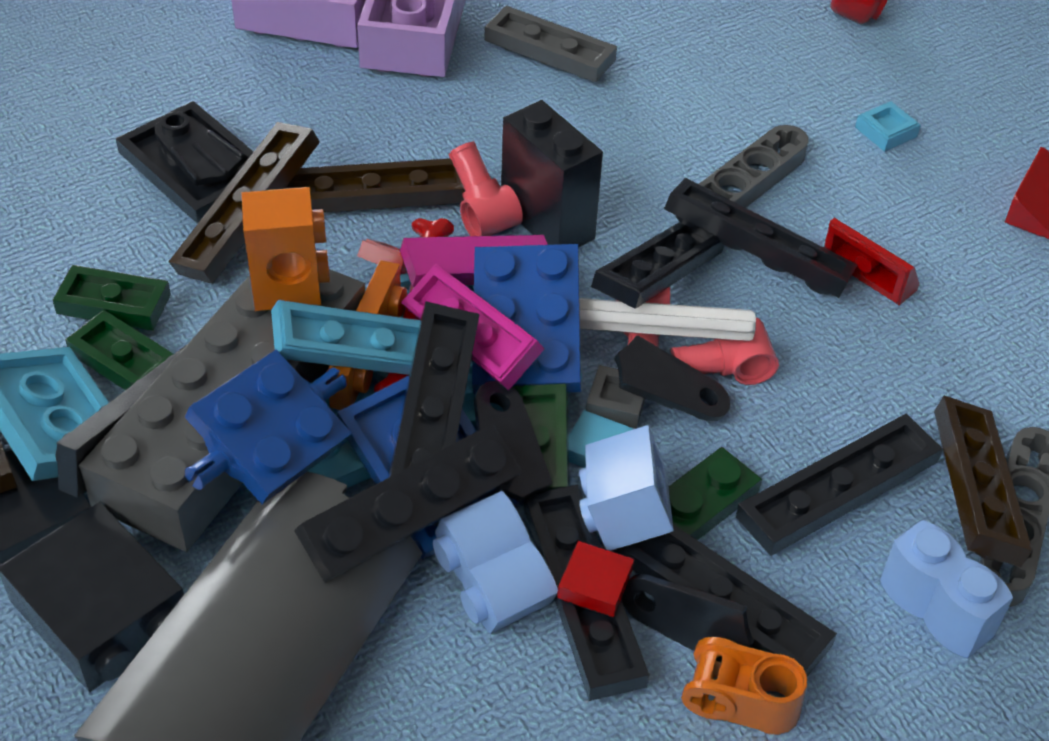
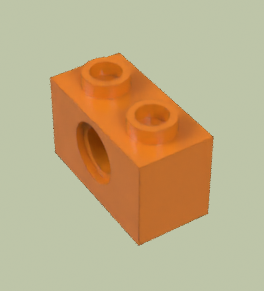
[241,187,330,311]

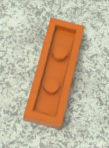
[327,260,407,410]

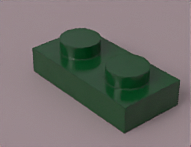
[52,265,171,331]
[65,310,173,390]
[512,384,569,493]
[668,447,762,540]

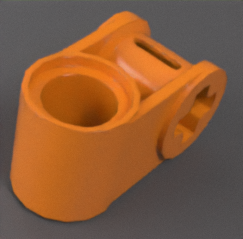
[681,637,807,735]

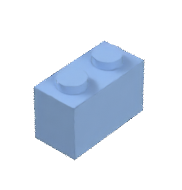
[579,425,674,551]

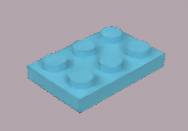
[0,347,109,481]

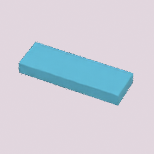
[271,300,420,375]

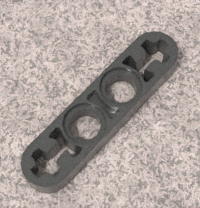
[699,125,809,208]
[979,427,1049,607]

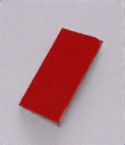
[1005,147,1049,239]
[824,217,920,305]

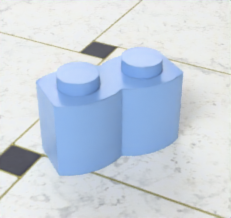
[433,491,558,634]
[880,520,1013,658]

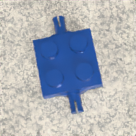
[185,349,352,504]

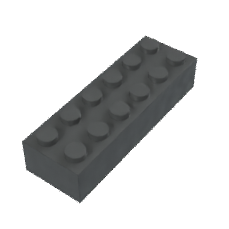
[79,269,365,552]

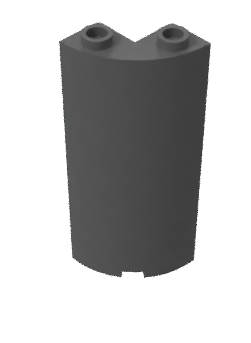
[74,471,423,741]

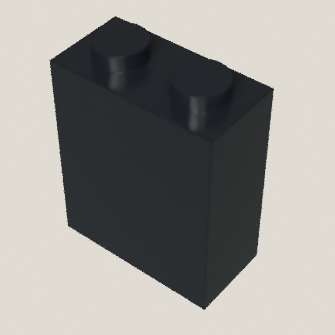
[501,100,603,248]
[0,502,184,692]

